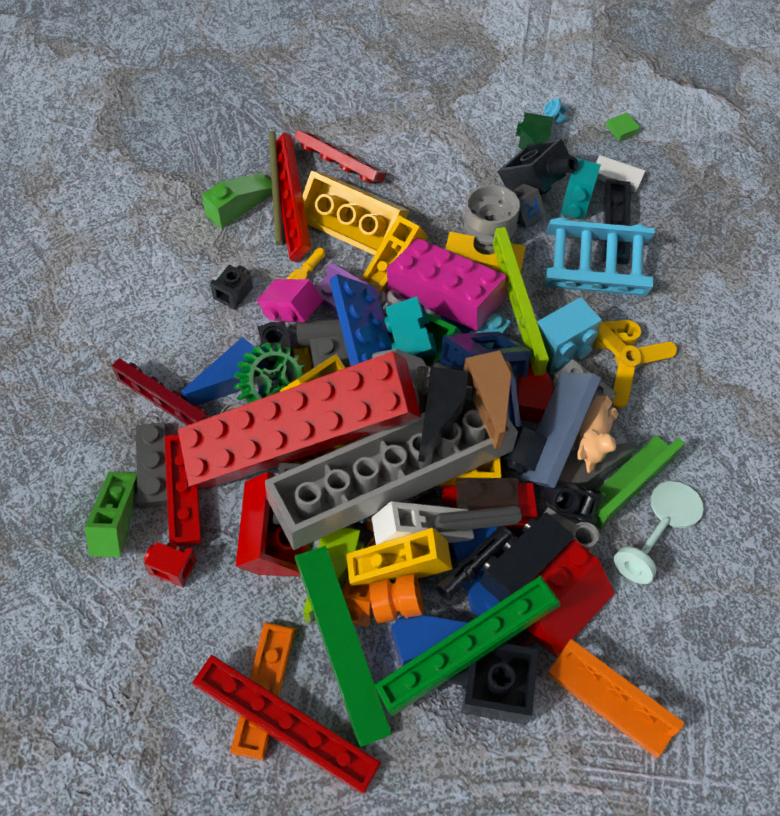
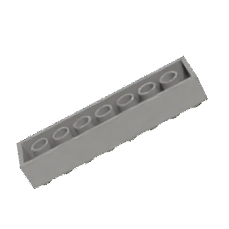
[265,397,518,550]

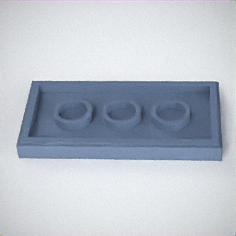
[516,373,601,488]

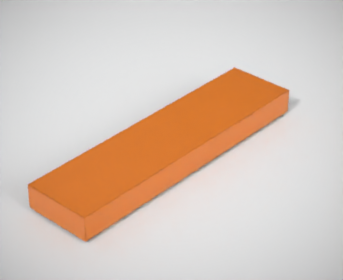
[230,622,296,761]

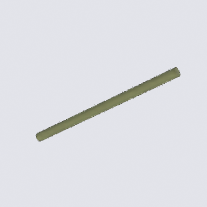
[269,131,283,245]

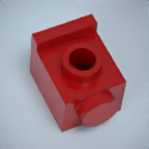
[144,542,197,588]

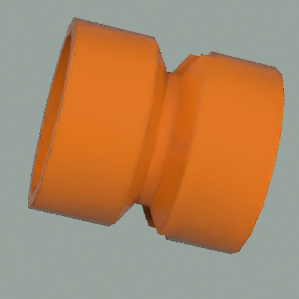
[370,574,424,624]

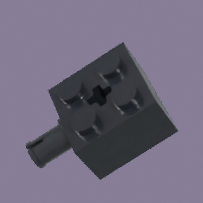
[497,139,578,195]
[444,643,539,725]

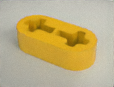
[592,320,641,349]

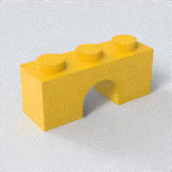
[445,232,526,273]

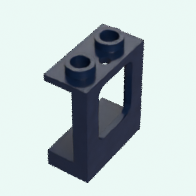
[439,331,531,377]

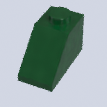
[516,112,553,150]

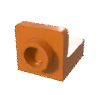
[342,578,372,627]

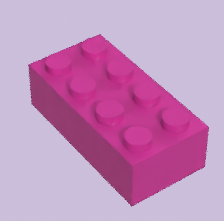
[387,238,507,331]

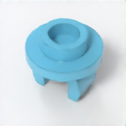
[543,98,568,124]

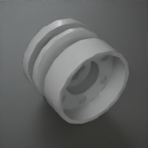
[463,185,520,254]

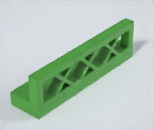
[594,435,685,530]

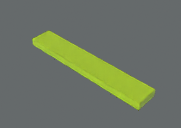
[492,227,549,376]

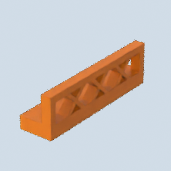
[546,639,685,758]

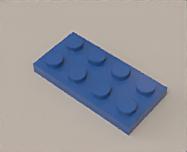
[329,274,392,366]

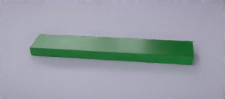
[295,546,392,747]
[374,575,561,716]

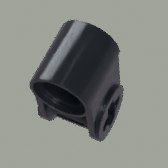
[544,480,607,524]

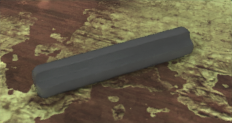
[434,506,522,532]

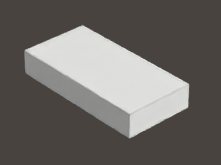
[596,155,645,193]

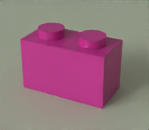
[257,279,324,322]

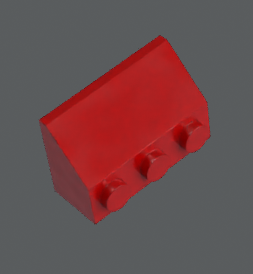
[235,472,309,577]
[526,539,615,658]

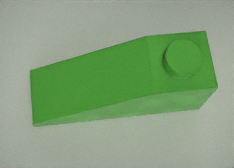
[202,173,272,229]
[85,472,137,558]

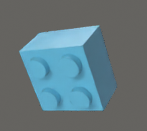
[537,297,602,375]

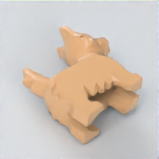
[574,396,619,473]

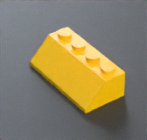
[302,171,410,255]

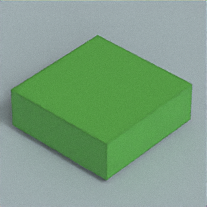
[606,113,640,141]

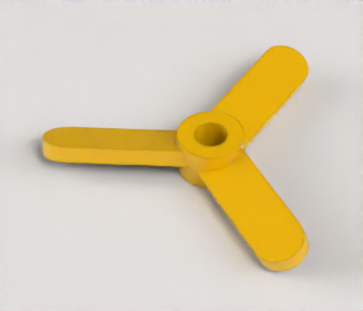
[597,321,677,409]

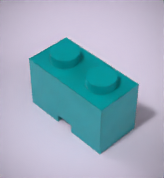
[560,158,601,220]
[384,296,438,360]

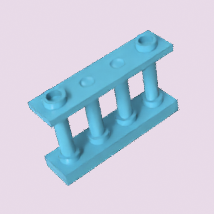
[543,218,655,296]

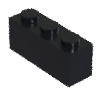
[480,512,575,602]

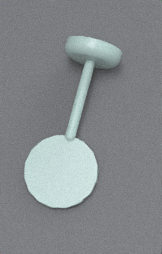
[614,481,704,584]

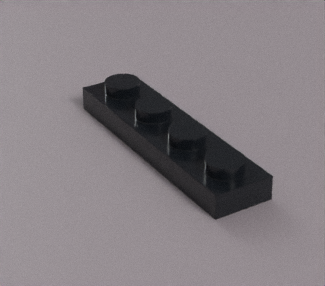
[602,179,631,265]

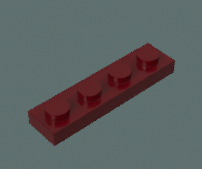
[111,358,208,426]

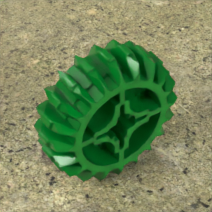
[233,343,306,404]

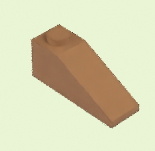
[463,350,513,450]

